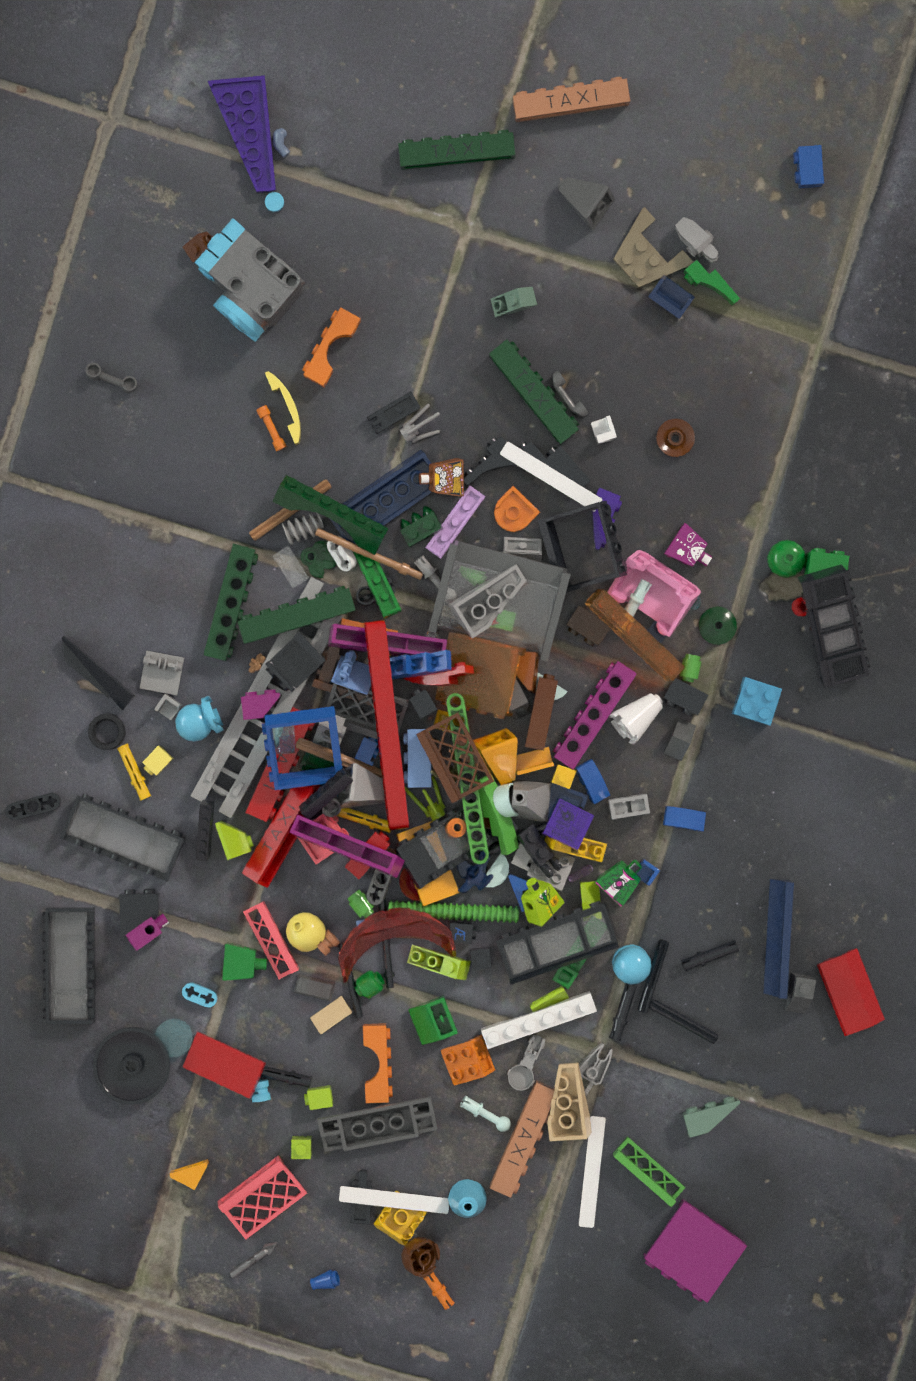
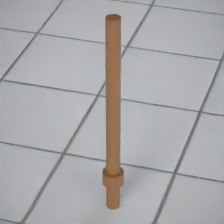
[315,528,423,580]

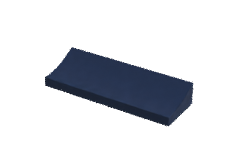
[329,450,432,544]
[763,879,794,999]

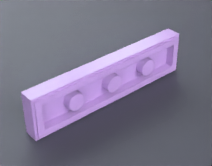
[425,486,485,559]

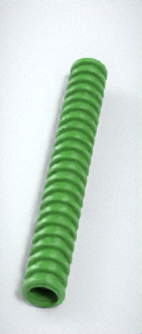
[388,900,519,923]

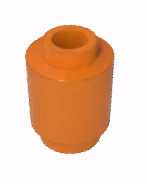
[445,818,467,838]

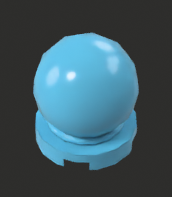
[175,696,224,741]
[612,944,652,985]

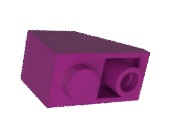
[241,689,281,720]

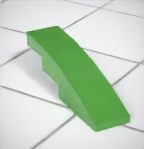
[477,776,519,855]

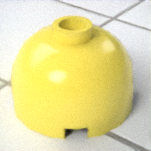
[286,912,326,952]

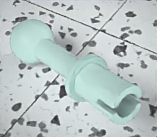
[460,1096,511,1132]

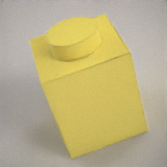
[142,745,174,776]

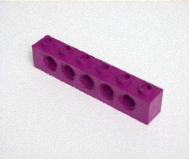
[553,661,637,770]

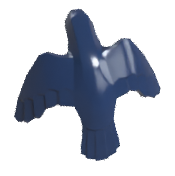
[456,850,494,893]

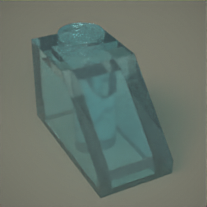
[274,726,295,754]

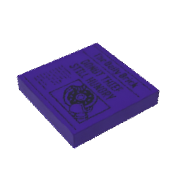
[543,799,594,850]

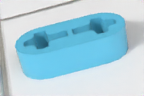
[182,982,218,1007]

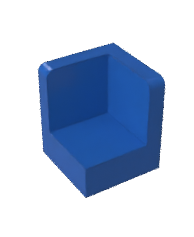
[636,859,660,886]

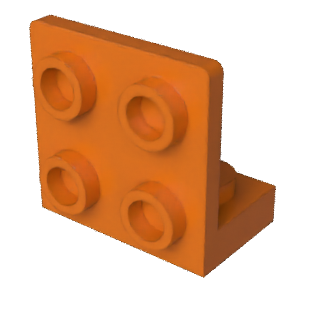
[441,1034,495,1085]

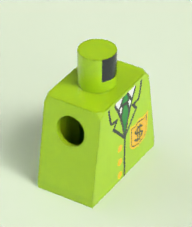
[521,878,565,927]

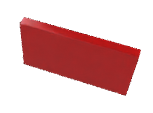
[183,1032,266,1099]

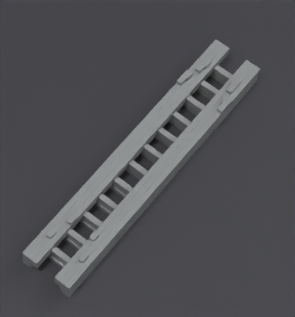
[191,577,344,818]

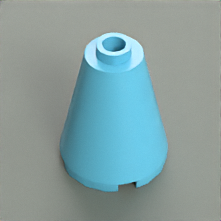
[448,1179,487,1218]

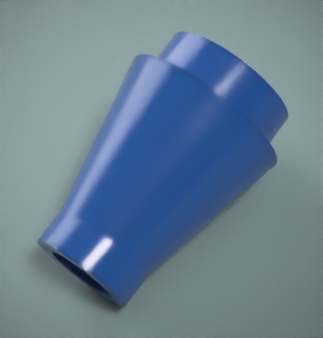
[310,1270,340,1290]

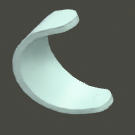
[493,783,519,817]

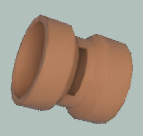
[317,929,340,956]

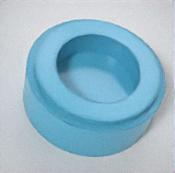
[265,192,284,212]

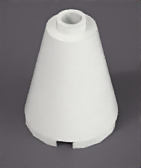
[609,693,663,745]

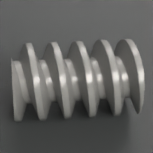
[282,513,325,545]

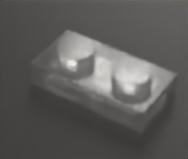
[273,546,309,588]

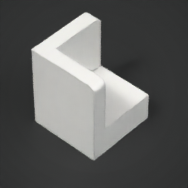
[591,415,617,445]

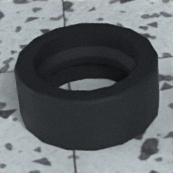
[88,714,126,750]

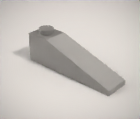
[448,564,526,638]

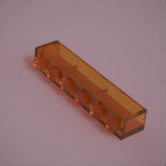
[585,589,685,681]

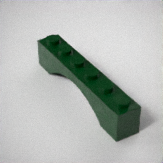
[272,475,389,555]

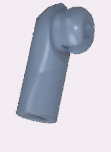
[273,128,290,158]

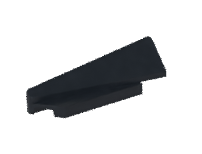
[62,636,135,710]

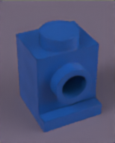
[355,737,379,766]

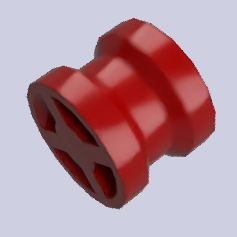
[792,597,807,616]

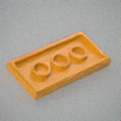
[396,821,459,906]

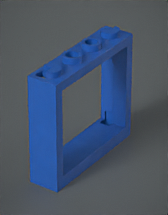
[261,706,342,790]

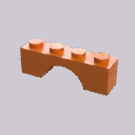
[302,307,361,388]
[363,1023,393,1103]

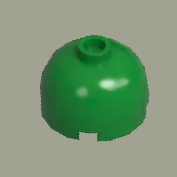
[767,540,806,578]

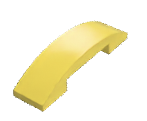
[265,371,301,445]

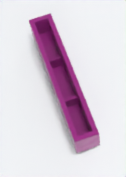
[328,624,447,656]
[290,815,405,878]

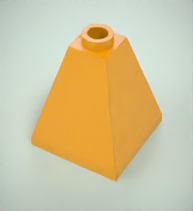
[473,728,518,785]

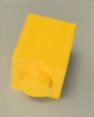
[551,764,576,789]

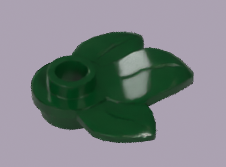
[300,540,337,578]

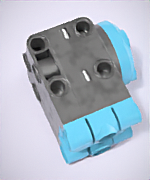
[195,218,306,342]

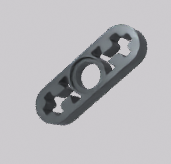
[367,852,394,905]

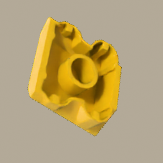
[373,1191,427,1246]

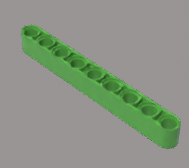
[447,693,489,864]

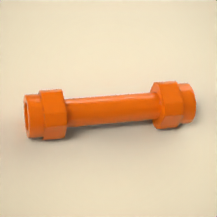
[256,405,287,452]

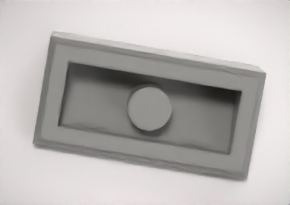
[503,537,542,562]

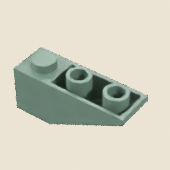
[682,1096,740,1137]

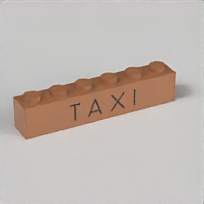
[512,77,630,122]
[489,1080,555,1198]

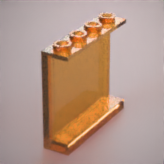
[435,632,526,719]

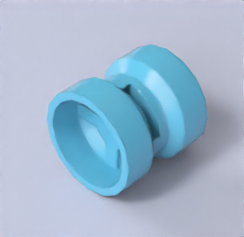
[252,1079,271,1102]

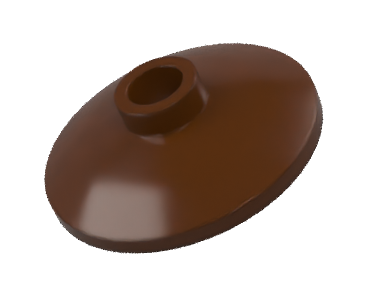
[656,419,695,457]

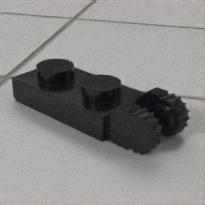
[517,824,562,878]

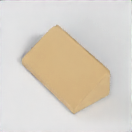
[310,996,352,1034]

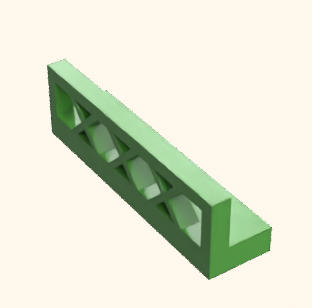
[612,1136,685,1207]

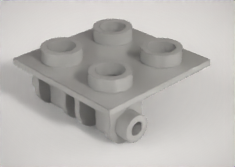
[140,651,184,695]
[527,849,575,892]

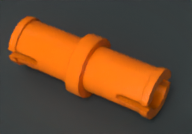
[423,1272,455,1310]

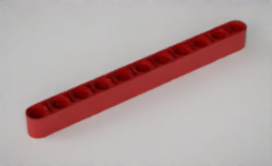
[364,620,409,830]

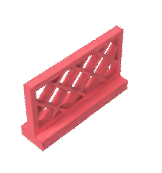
[218,1155,307,1239]

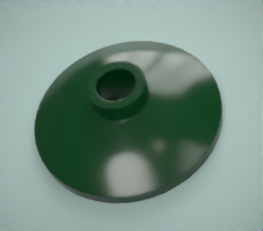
[699,607,737,645]

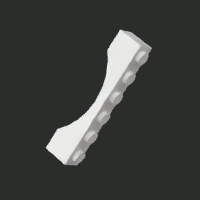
[481,991,597,1049]

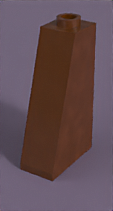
[525,674,558,751]

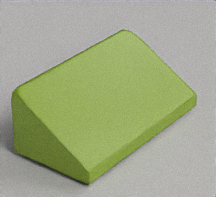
[580,881,602,921]
[530,986,569,1012]

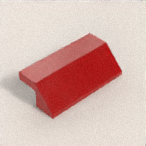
[817,948,885,1036]

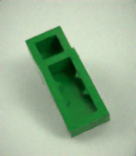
[683,260,740,306]

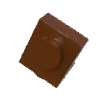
[183,231,213,263]

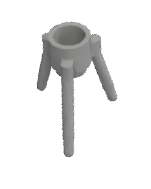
[400,404,440,443]

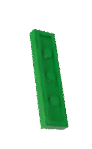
[353,551,402,619]

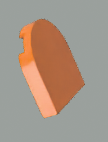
[494,486,540,532]

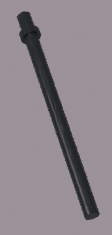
[377,873,395,989]

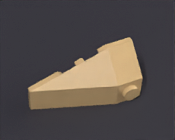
[547,1063,592,1141]

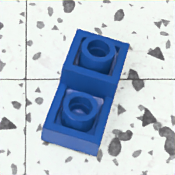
[575,759,610,804]
[663,806,706,832]

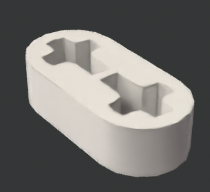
[327,536,357,572]

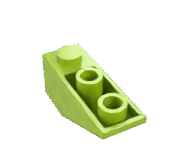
[407,945,471,980]

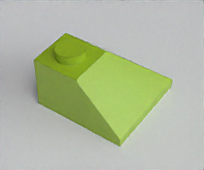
[215,821,254,860]

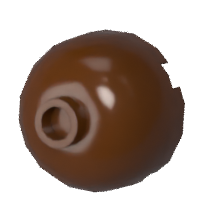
[401,1237,440,1277]

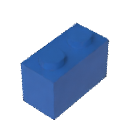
[793,145,824,188]

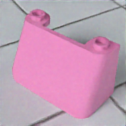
[606,550,701,637]

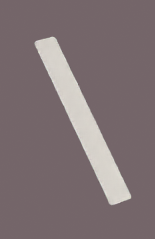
[500,442,602,512]
[579,1116,606,1228]
[339,1186,449,1214]

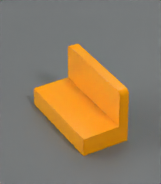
[516,747,554,775]

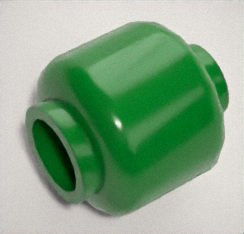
[355,970,385,999]

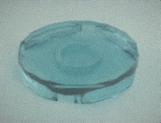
[155,1018,193,1057]

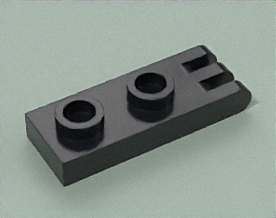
[366,391,421,434]

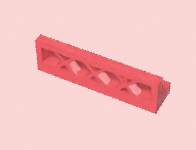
[243,901,299,979]

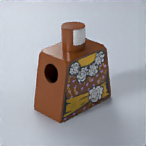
[419,458,464,496]

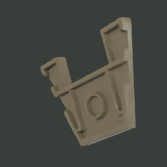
[613,207,693,288]

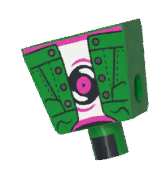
[595,860,642,908]

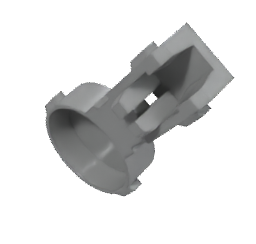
[507,1033,546,1091]

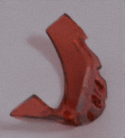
[338,908,456,983]

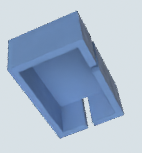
[404,729,431,788]

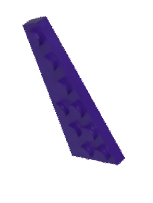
[208,75,276,193]

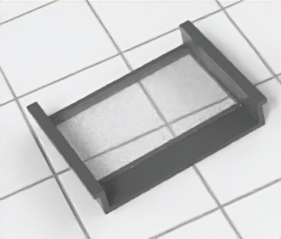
[428,540,571,661]

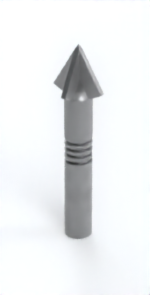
[229,1242,278,1279]

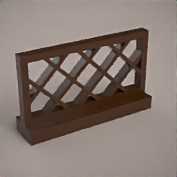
[416,712,494,803]

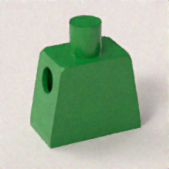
[222,942,267,981]

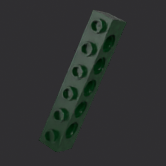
[203,543,259,661]

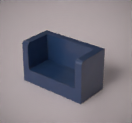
[648,275,695,319]

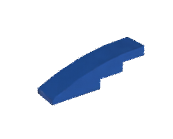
[390,650,452,679]

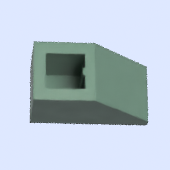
[490,287,537,317]

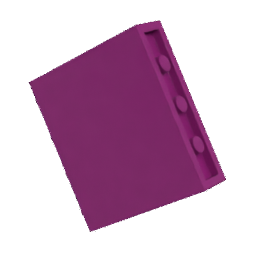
[643,1199,747,1303]

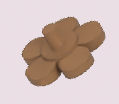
[249,653,266,673]

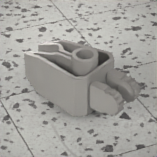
[675,217,719,263]
[579,1043,613,1096]

